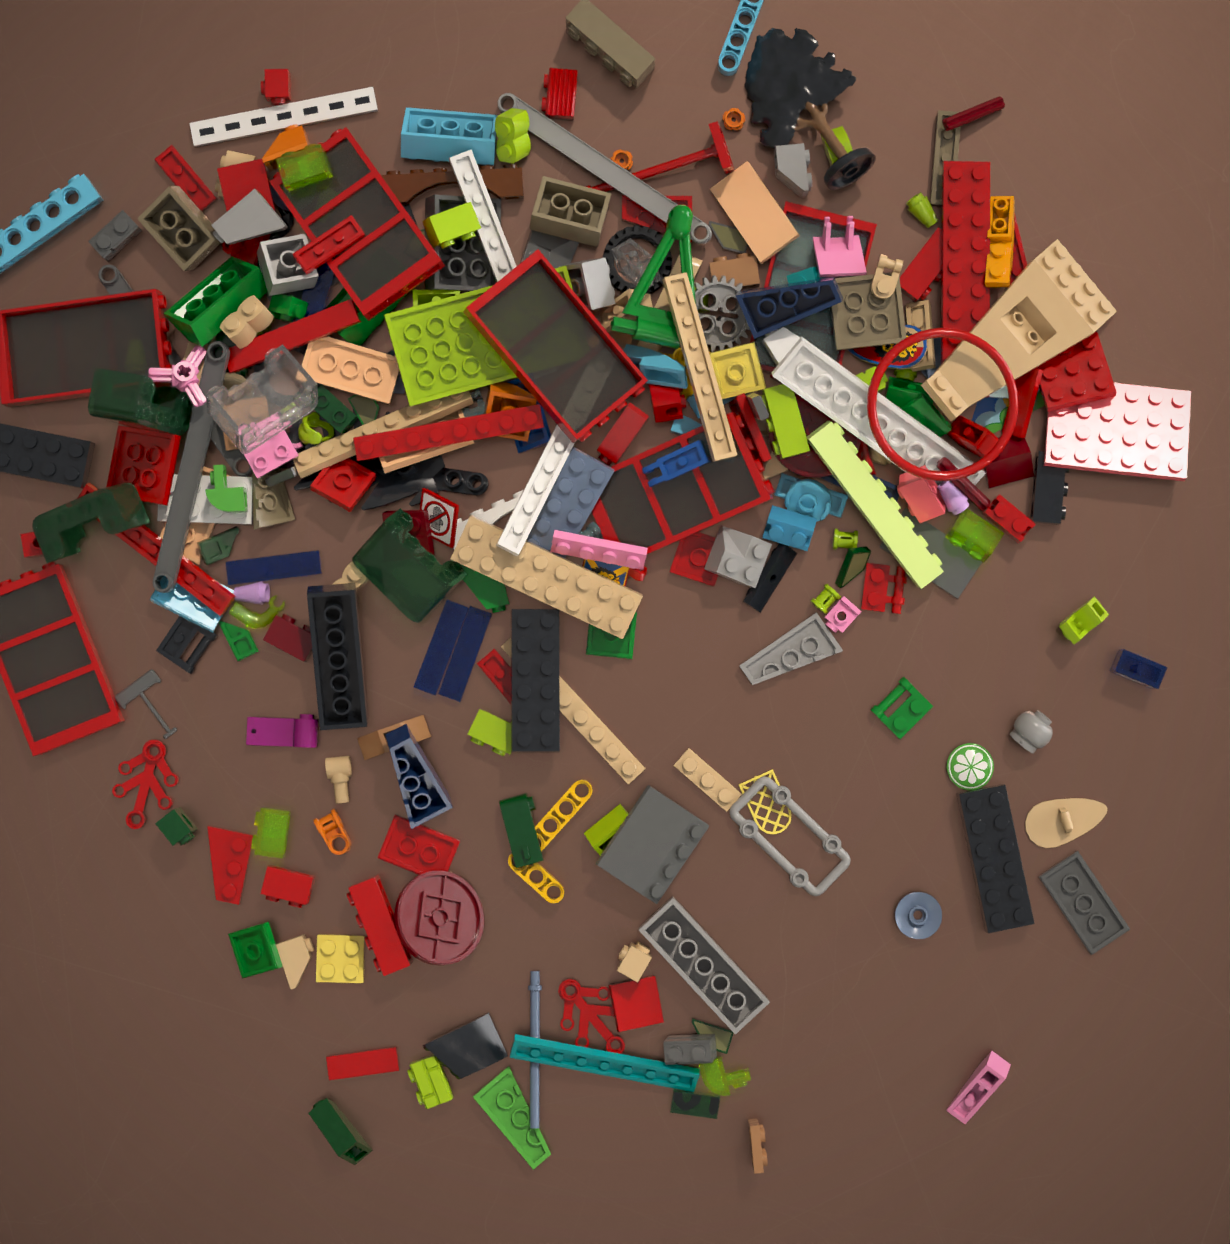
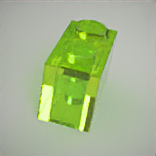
[276,144,333,192]
[945,508,1004,563]
[251,807,291,858]

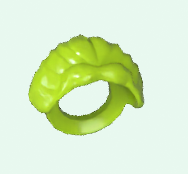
[298,412,334,445]

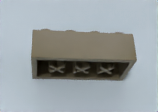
[565,0,655,89]

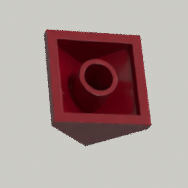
[980,435,1034,489]

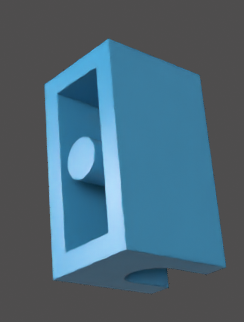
[762,505,817,551]

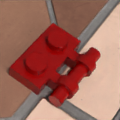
[861,563,907,614]

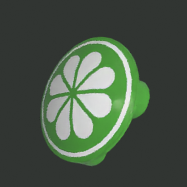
[947,743,994,790]

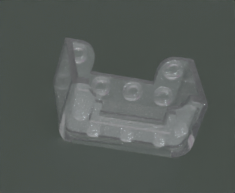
[205,344,318,454]

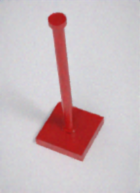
[586,121,734,192]

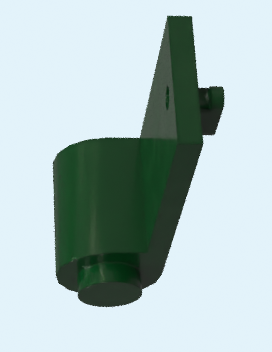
[499,793,544,868]

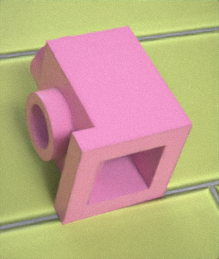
[824,596,862,633]

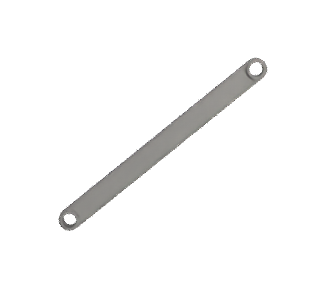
[498,93,712,244]

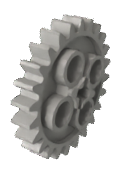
[694,275,750,352]

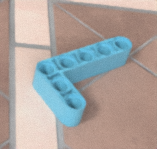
[718,0,764,76]

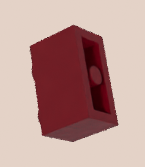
[263,614,312,662]

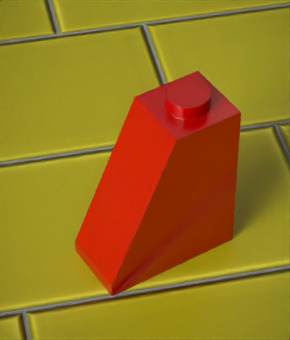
[597,403,649,466]

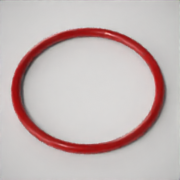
[867,328,1018,481]

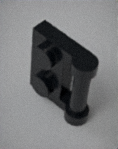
[156,616,218,674]

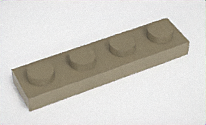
[930,110,961,206]

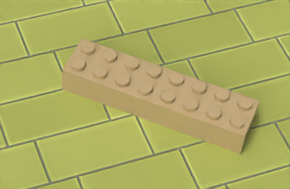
[450,515,643,639]

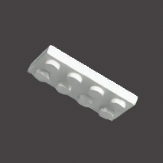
[157,474,253,525]

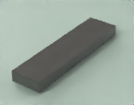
[745,392,769,421]

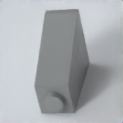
[211,189,288,245]

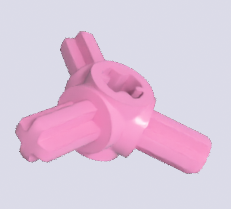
[148,345,207,407]

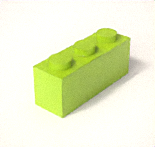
[761,384,810,459]

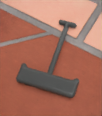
[115,669,177,739]

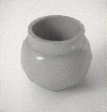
[1010,710,1053,753]

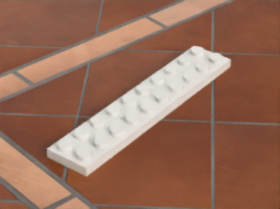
[772,336,986,486]

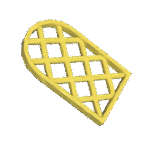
[739,769,792,834]

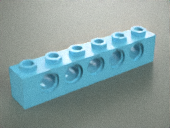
[0,174,104,274]

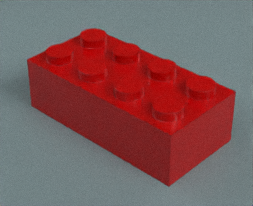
[346,875,413,976]

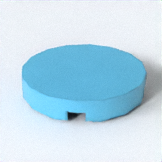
[784,479,832,522]

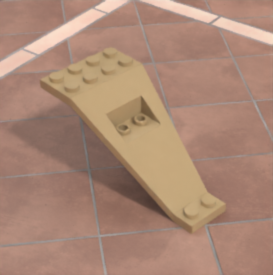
[921,239,1117,421]

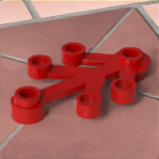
[112,740,179,829]
[558,979,625,1054]

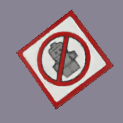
[420,488,459,548]

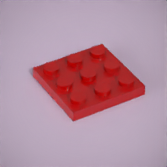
[1036,331,1117,412]
[105,425,181,506]

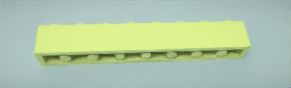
[807,421,944,589]

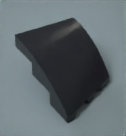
[422,1013,508,1080]

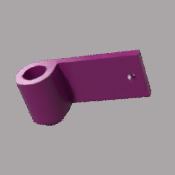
[246,714,318,748]

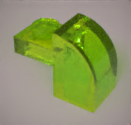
[699,1055,751,1096]

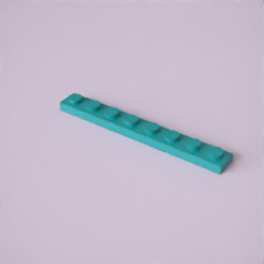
[510,1034,700,1092]

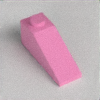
[946,1051,1011,1124]

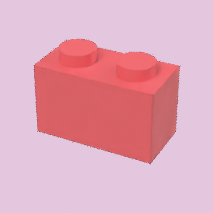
[897,465,946,523]

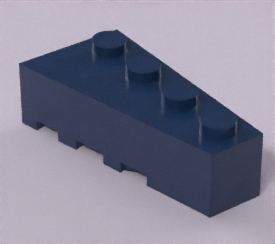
[735,277,843,339]
[385,724,453,829]

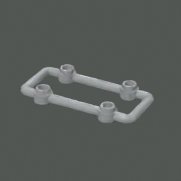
[729,776,851,896]

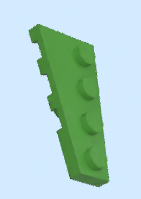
[472,1066,551,1170]

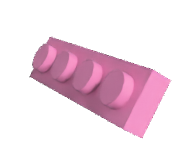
[550,530,648,570]

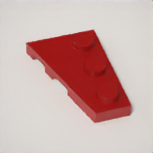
[622,195,692,244]
[207,826,254,905]

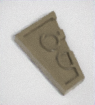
[252,468,295,530]

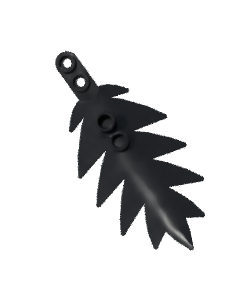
[278,409,489,511]

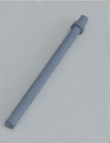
[528,971,542,1128]

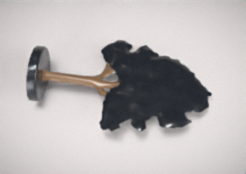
[744,28,876,190]

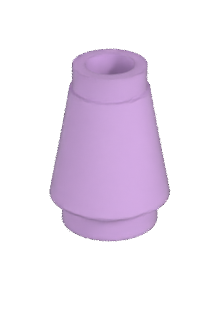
[937,480,969,515]
[234,581,270,605]

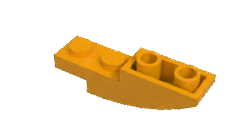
[985,196,1014,287]

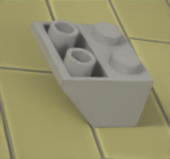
[773,143,812,198]

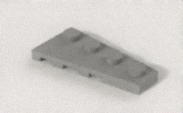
[739,612,843,685]

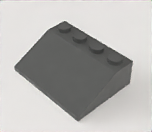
[425,194,501,293]
[595,785,709,904]

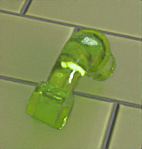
[229,595,286,629]

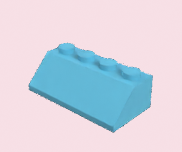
[401,107,498,165]

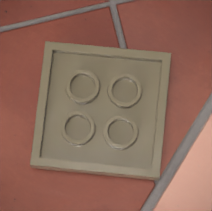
[831,272,906,351]

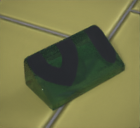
[670,1089,720,1119]

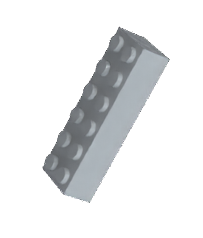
[638,896,770,1035]

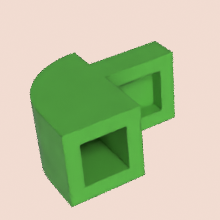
[205,465,248,513]

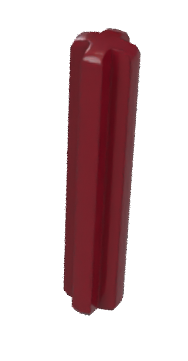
[942,96,1005,131]
[936,457,991,511]

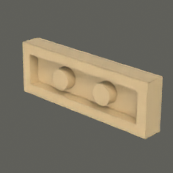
[906,300,936,372]
[674,748,742,812]

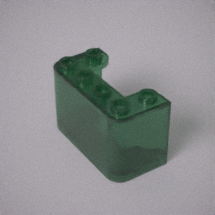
[88,368,193,436]
[32,482,150,563]
[352,508,468,623]

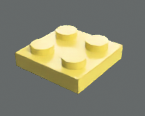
[709,342,766,399]
[316,934,365,983]

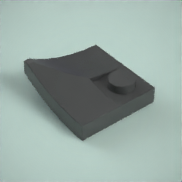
[520,230,579,273]

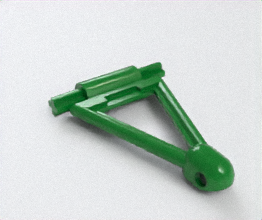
[610,205,696,349]

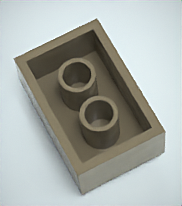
[530,176,611,247]
[137,186,220,271]

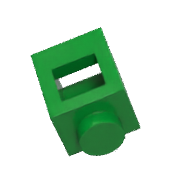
[268,294,308,323]

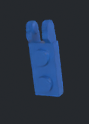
[642,440,710,487]

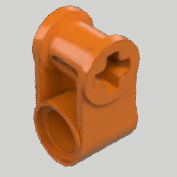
[313,809,351,855]

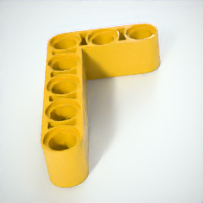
[508,779,593,903]

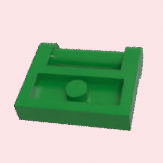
[870,677,933,739]

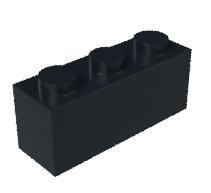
[1030,451,1070,525]

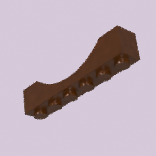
[381,164,524,207]

